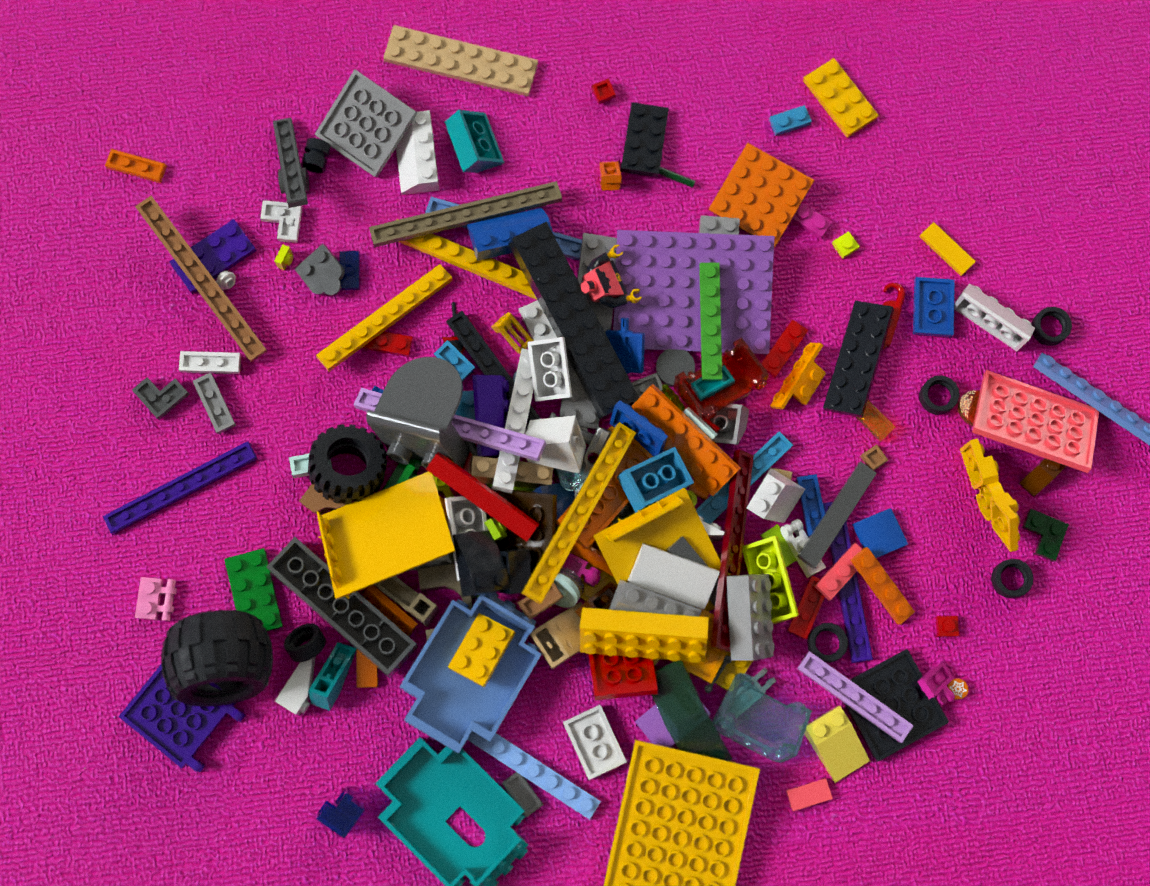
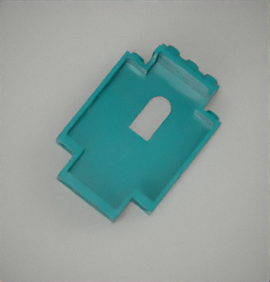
[375,737,529,886]

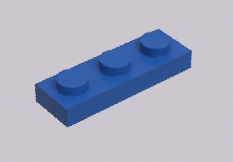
[796,474,825,537]

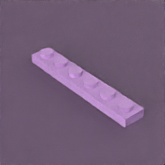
[797,651,913,743]

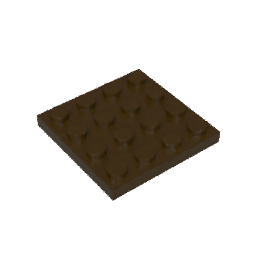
[485,487,557,575]

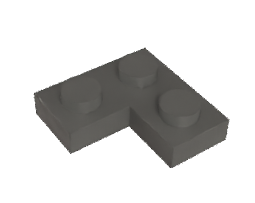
[132,377,190,420]

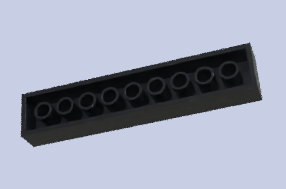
[508,222,639,419]

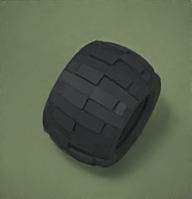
[161,610,273,707]

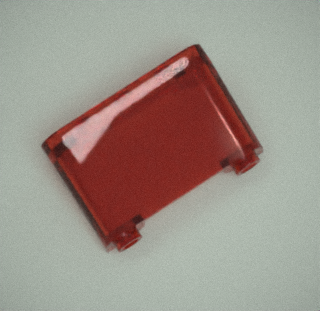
[674,337,769,420]

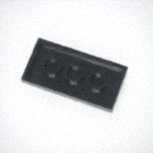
[620,102,669,177]

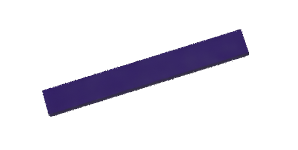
[103,441,258,535]
[823,502,873,663]

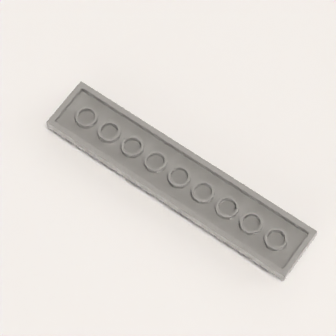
[559,233,617,430]

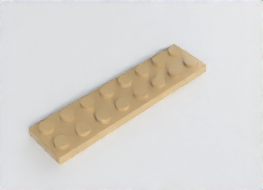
[383,25,538,97]

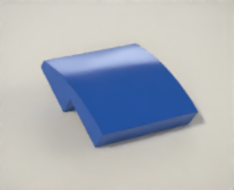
[852,508,908,558]

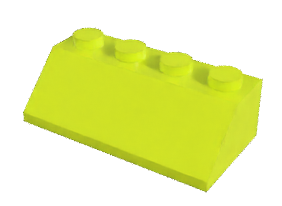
[742,535,799,624]

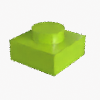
[485,518,507,540]

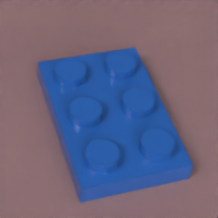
[913,277,955,337]
[609,400,668,457]

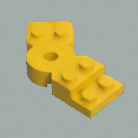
[960,438,1020,552]

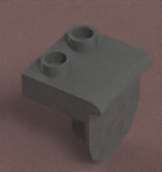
[366,357,470,469]

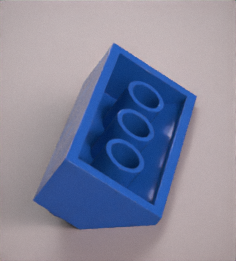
[467,207,554,261]

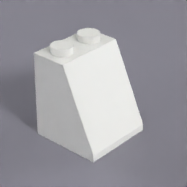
[525,415,586,473]
[747,468,805,523]

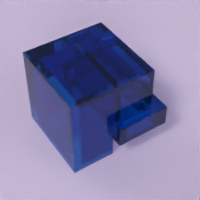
[316,787,365,839]

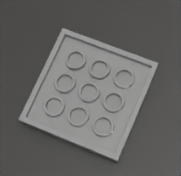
[315,70,418,177]

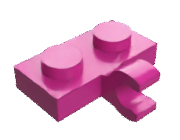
[917,661,955,705]

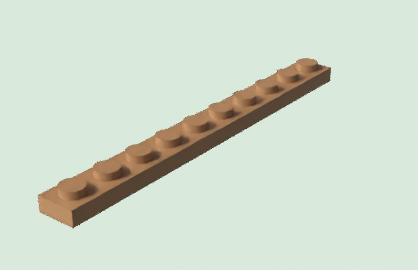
[135,196,267,362]

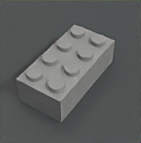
[727,574,775,661]

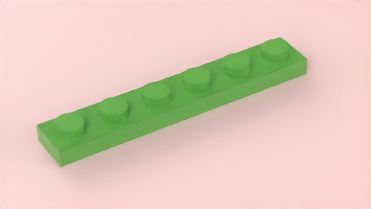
[699,263,722,381]

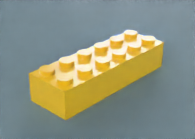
[580,608,708,663]

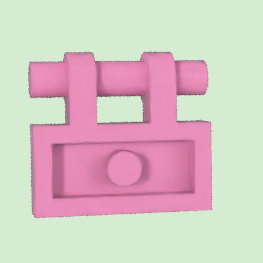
[135,577,177,621]

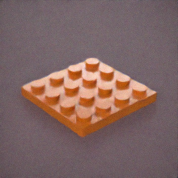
[708,142,814,248]

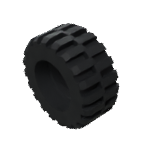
[308,424,387,505]

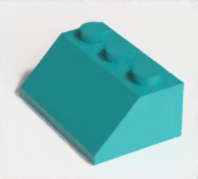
[445,110,504,173]

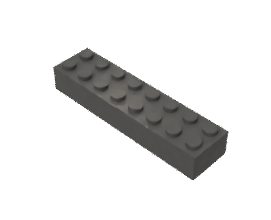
[266,537,418,678]

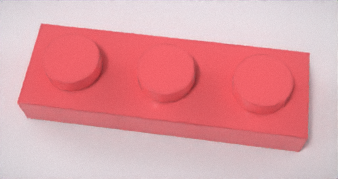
[814,543,862,600]

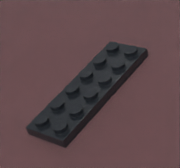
[823,301,894,418]

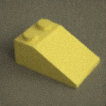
[801,706,870,783]

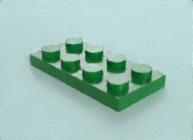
[224,548,284,632]

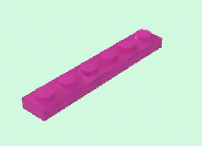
[725,161,832,239]

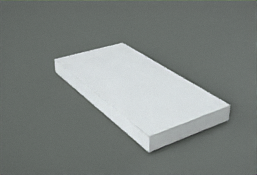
[628,543,720,610]

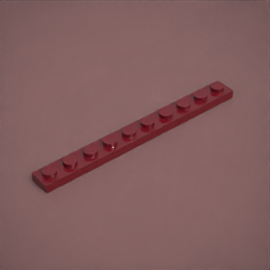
[710,449,754,652]

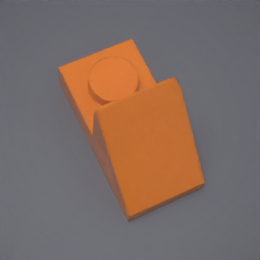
[599,161,621,191]

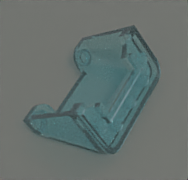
[710,673,812,763]

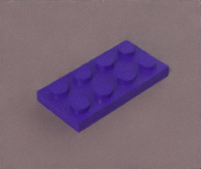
[169,219,257,294]

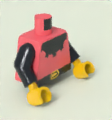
[581,245,642,308]

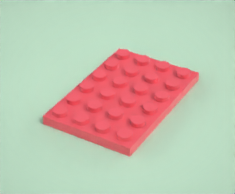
[972,370,1099,473]

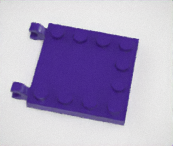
[118,664,246,773]

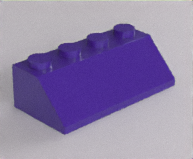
[472,375,510,458]

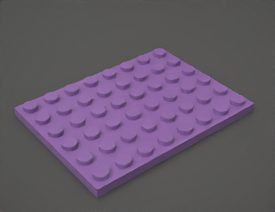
[613,230,774,354]

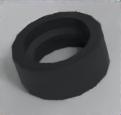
[1031,307,1072,346]
[919,375,960,415]
[991,559,1034,599]
[284,623,326,662]
[807,623,848,663]

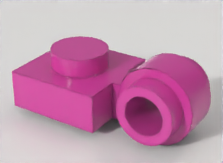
[560,553,601,587]

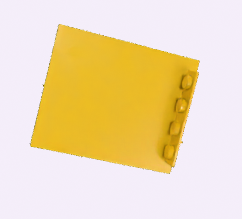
[317,471,455,599]
[593,488,721,612]

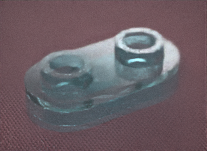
[555,468,582,491]

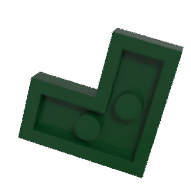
[1022,509,1069,562]

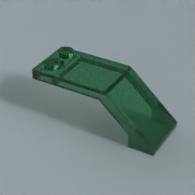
[652,660,733,761]

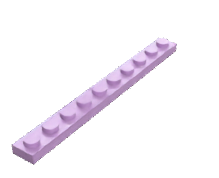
[353,388,546,462]

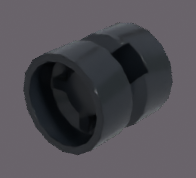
[301,138,331,173]

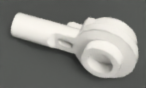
[216,271,236,291]

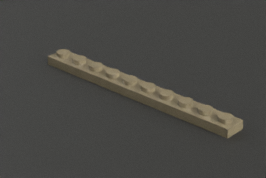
[369,181,562,248]

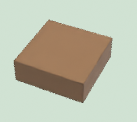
[860,444,888,471]

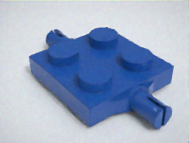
[605,318,645,374]

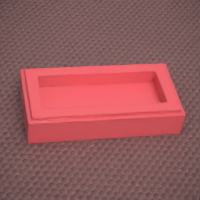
[786,778,833,811]

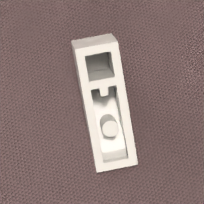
[275,657,316,715]

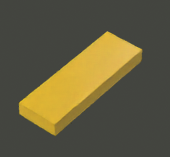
[919,222,976,276]

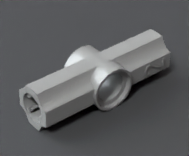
[573,426,612,485]

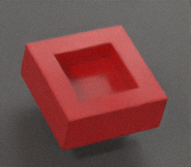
[591,78,616,104]
[935,616,959,637]

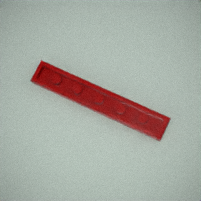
[426,451,539,542]

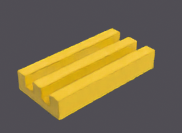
[495,312,534,354]

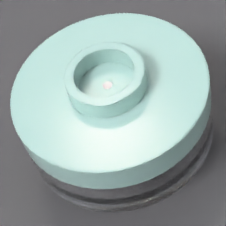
[554,567,584,608]

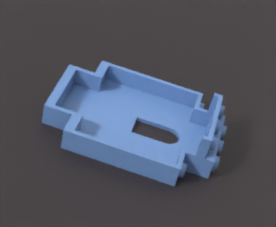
[399,592,541,753]

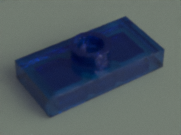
[340,251,360,290]

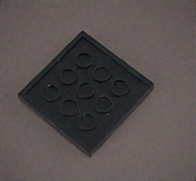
[843,649,949,762]

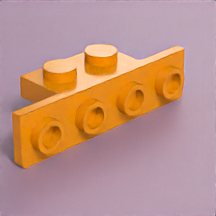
[770,343,826,410]

